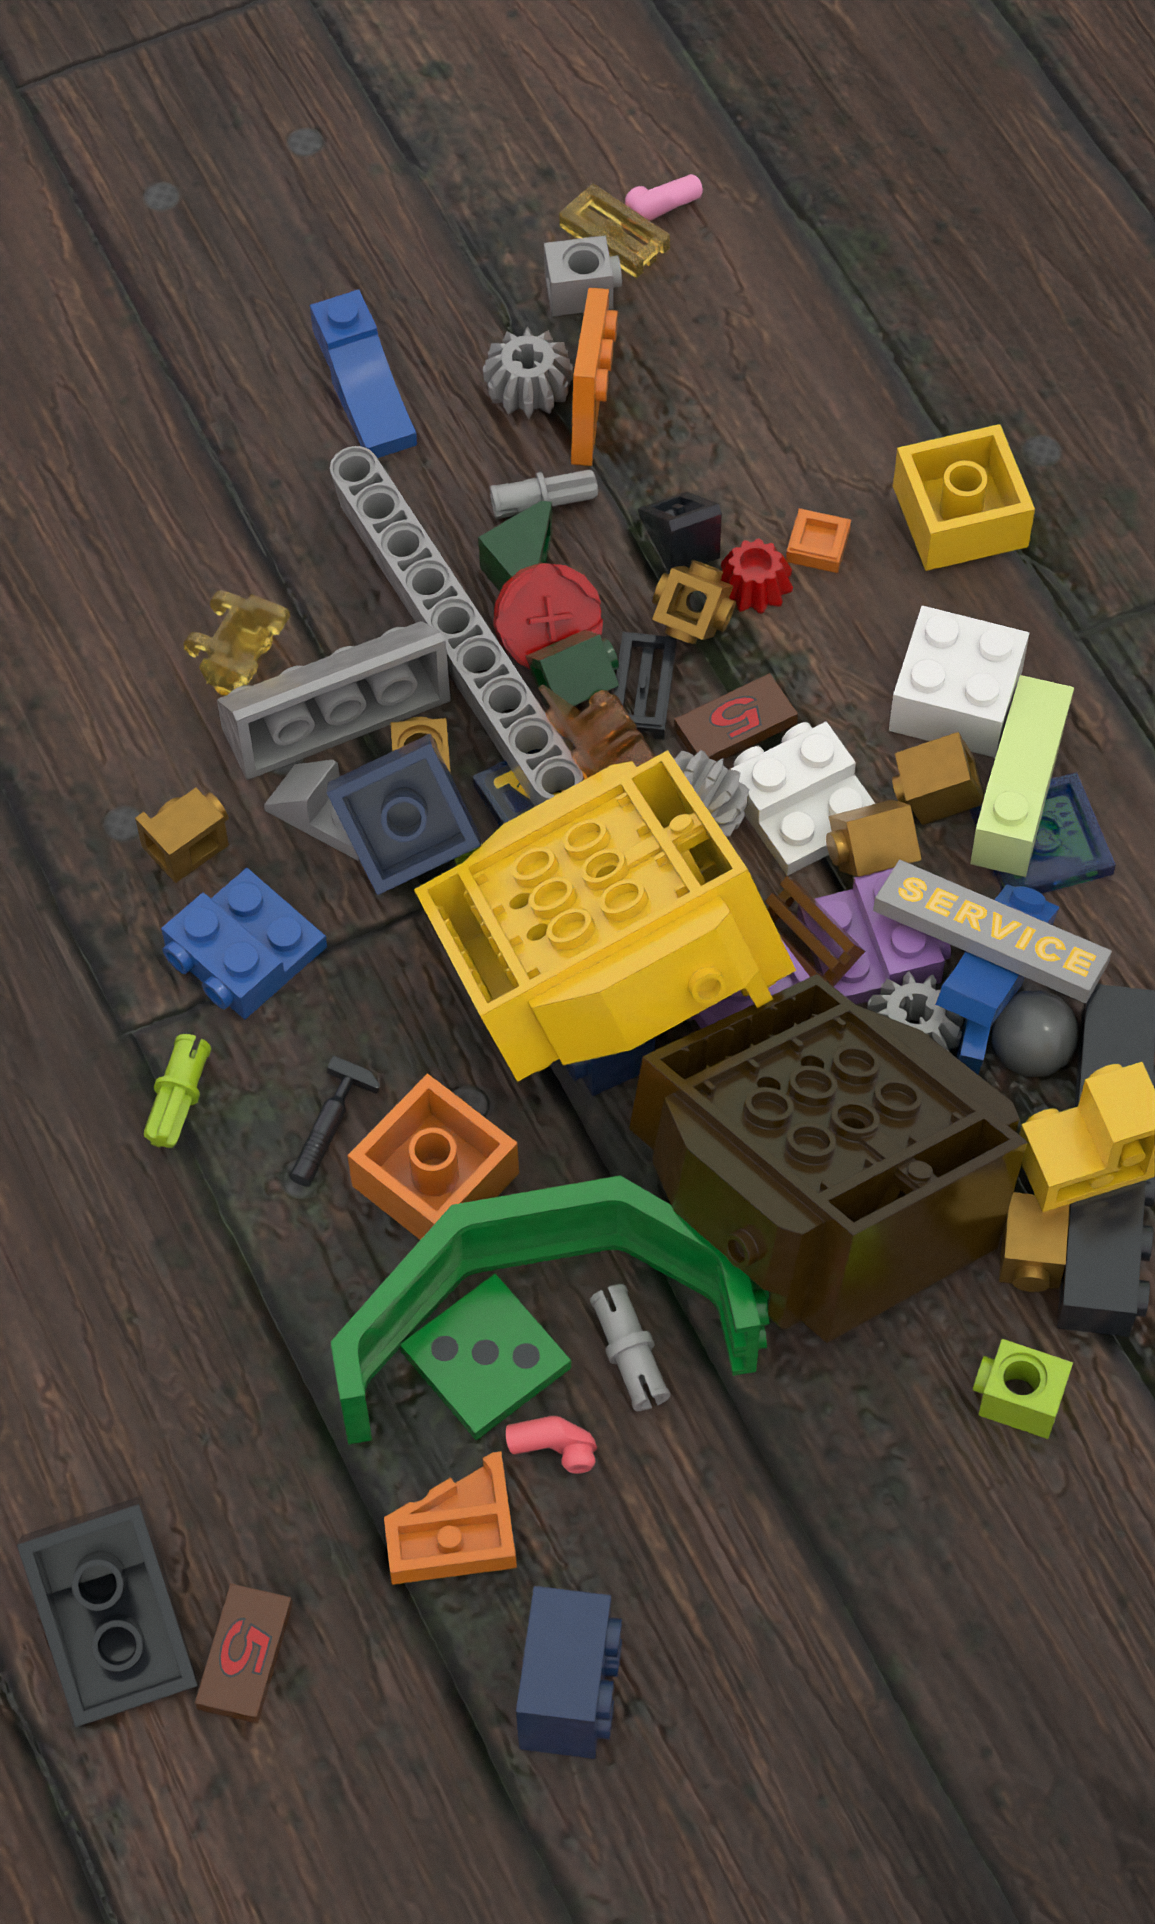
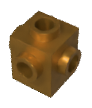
[652,560,736,644]

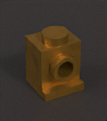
[135,787,229,883]

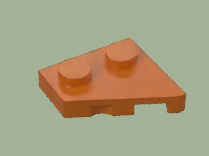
[384,1451,517,1585]

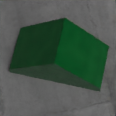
[478,500,553,592]

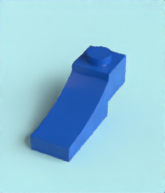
[310,289,417,458]
[935,884,1059,1028]

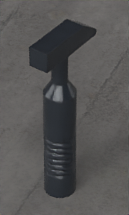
[289,1055,380,1187]

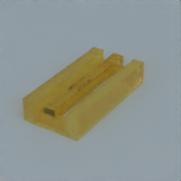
[559,183,670,279]

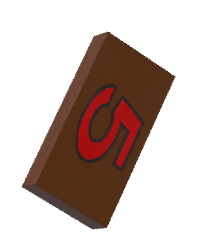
[674,673,798,761]
[195,1583,293,1724]

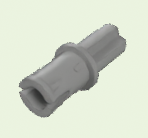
[489,470,598,520]

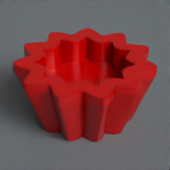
[720,539,793,614]

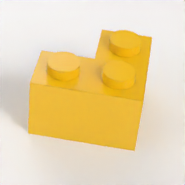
[1019,1062,1155,1212]

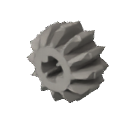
[483,326,573,419]
[673,750,750,836]
[867,971,964,1052]

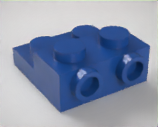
[161,868,327,1020]

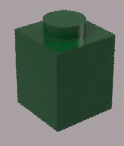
[525,630,619,712]

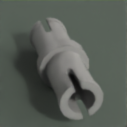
[590,1284,671,1411]

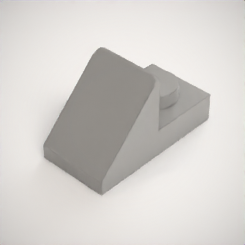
[264,760,359,861]

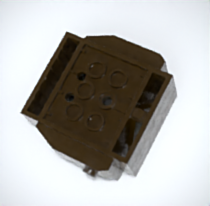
[629,974,1027,1343]

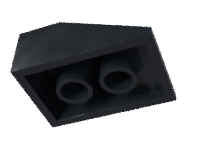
[17,1495,198,1727]

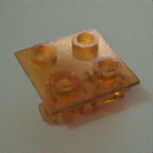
[539,685,656,777]

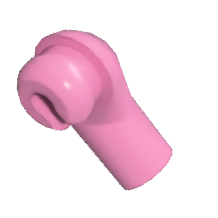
[625,174,703,222]

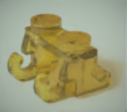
[183,591,290,696]

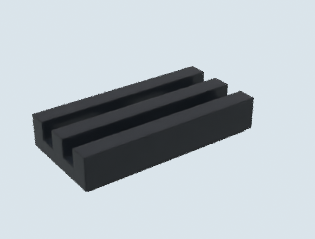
[609,632,677,740]

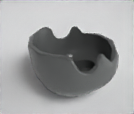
[991,990,1079,1077]

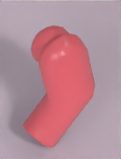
[506,1416,597,1474]

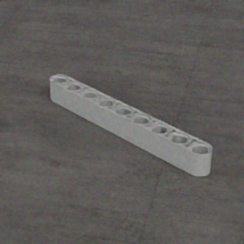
[330,446,584,806]

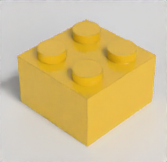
[893,424,1035,571]

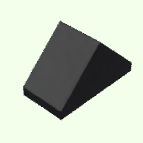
[637,491,722,574]

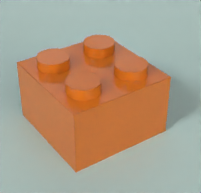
[347,1073,519,1240]

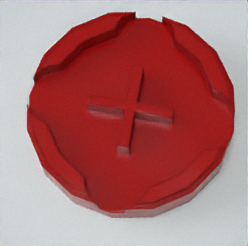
[493,563,603,670]

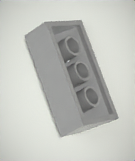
[217,621,450,780]

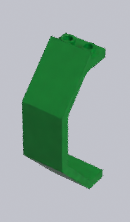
[331,1176,769,1445]

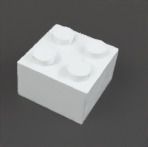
[889,606,1029,758]

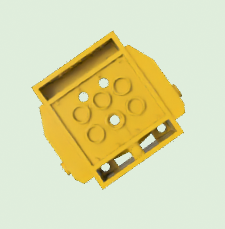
[414,750,796,1082]

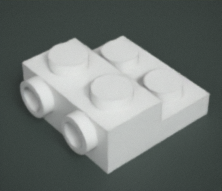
[730,721,875,876]

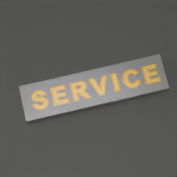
[873,859,1112,1003]

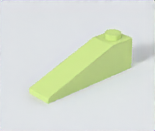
[970,675,1074,877]

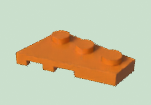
[571,288,618,466]

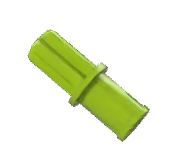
[144,1034,212,1148]

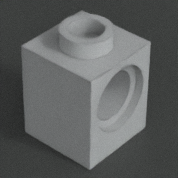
[544,236,622,317]

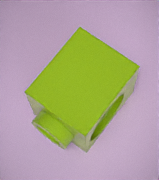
[973,1339,1073,1439]

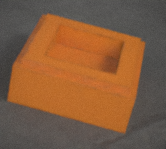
[786,508,851,573]

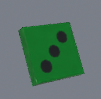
[400,1274,571,1441]

